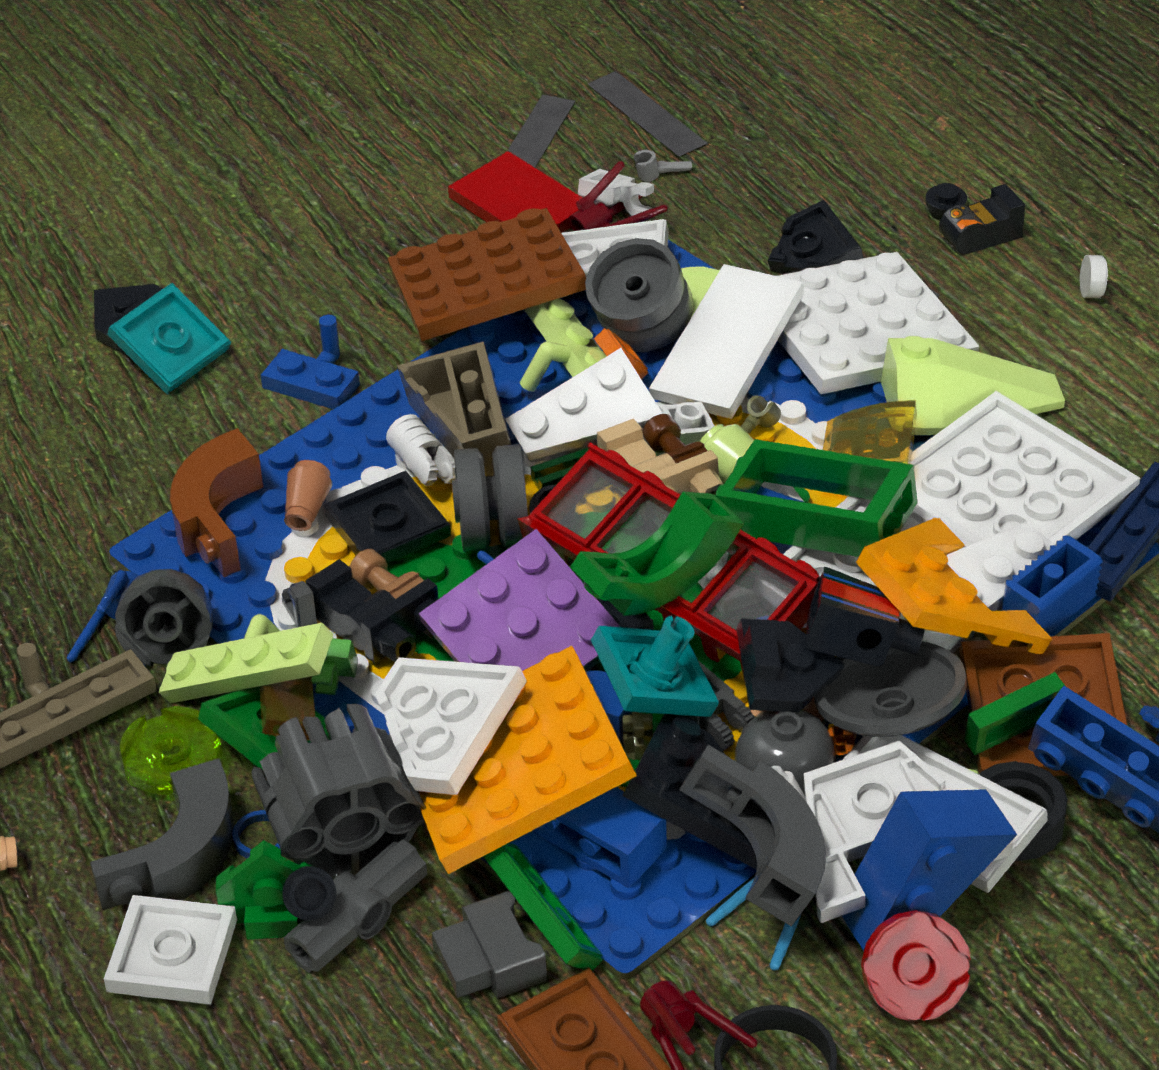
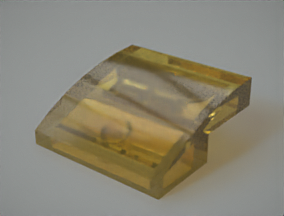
[823,400,917,464]

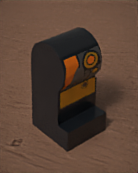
[939,184,1025,254]

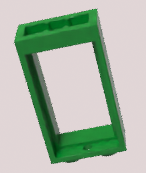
[715,439,918,557]

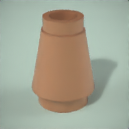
[284,460,332,531]

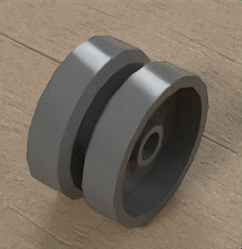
[585,238,694,353]
[452,444,528,552]

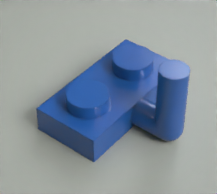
[261,314,360,409]

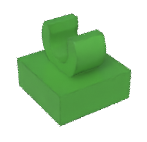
[311,638,358,695]

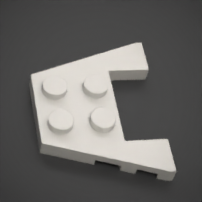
[804,740,1013,923]

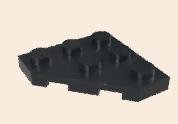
[622,714,757,870]

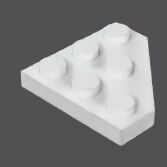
[375,657,527,795]

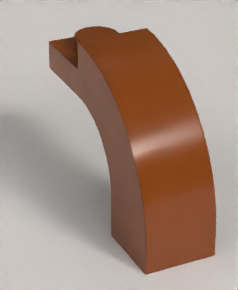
[170,428,263,577]

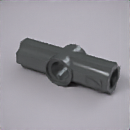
[283,839,428,973]

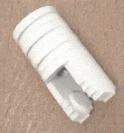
[386,414,456,486]

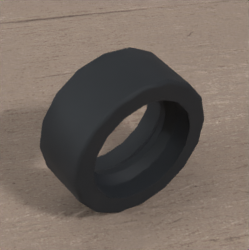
[979,761,1068,861]

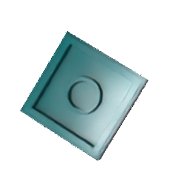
[107,283,231,395]

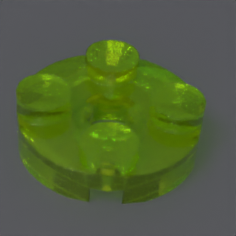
[120,706,222,795]

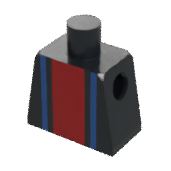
[804,566,925,666]

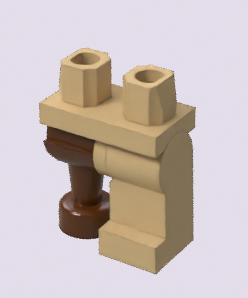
[597,414,723,523]

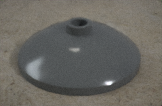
[814,641,967,737]

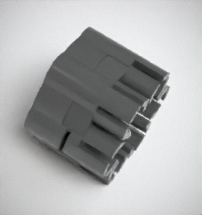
[252,704,426,879]

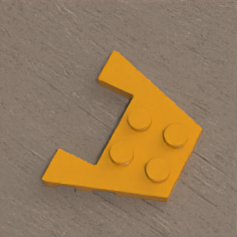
[856,518,1052,654]

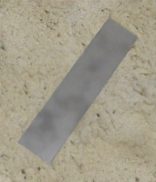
[588,71,708,157]
[508,95,575,167]

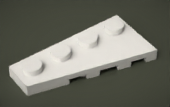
[874,522,1055,649]

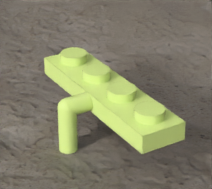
[520,298,607,392]
[159,614,334,703]

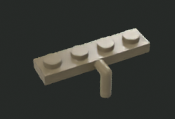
[0,643,157,769]

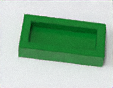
[964,672,1065,755]

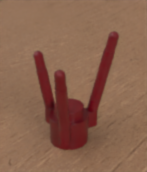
[569,161,668,231]
[640,981,758,1070]

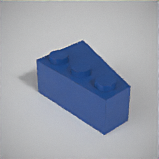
[842,789,1017,951]

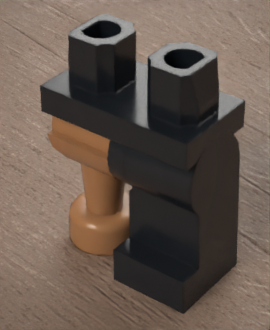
[306,549,439,664]

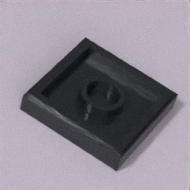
[324,470,451,563]

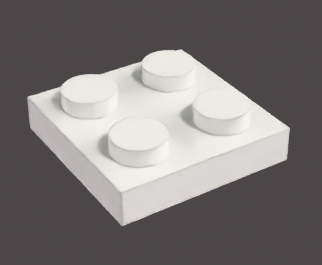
[104,895,237,1005]

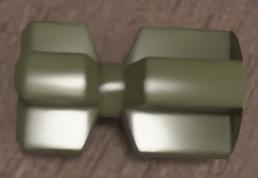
[622,712,653,760]

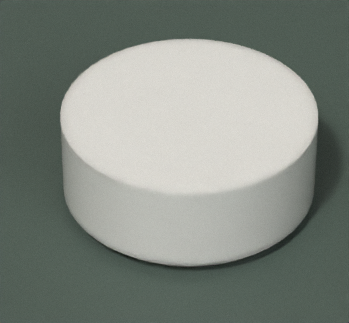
[1080,255,1108,298]

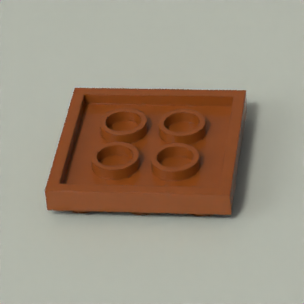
[960,633,1127,776]

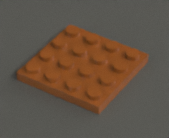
[387,208,586,341]

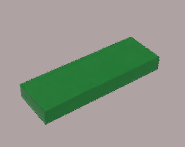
[483,843,604,971]

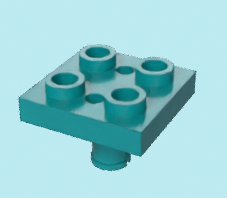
[591,616,719,717]

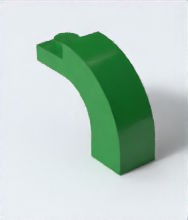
[570,491,744,616]

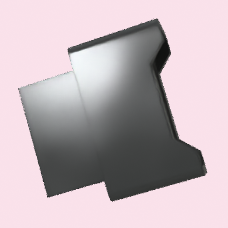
[432,891,547,999]

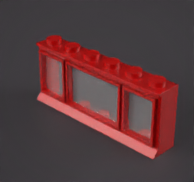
[517,442,820,682]

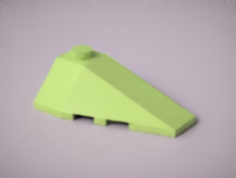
[881,336,1065,435]

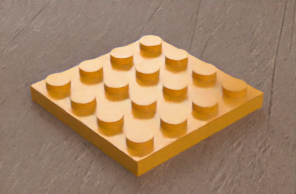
[419,645,637,874]

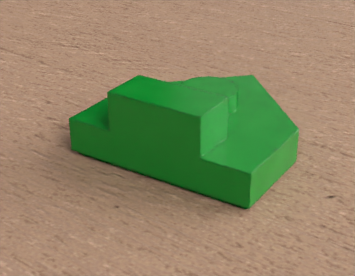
[216,840,312,940]

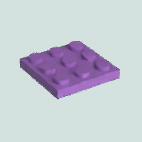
[419,529,620,671]

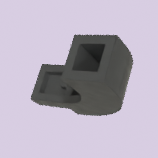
[680,745,826,927]
[90,759,234,910]

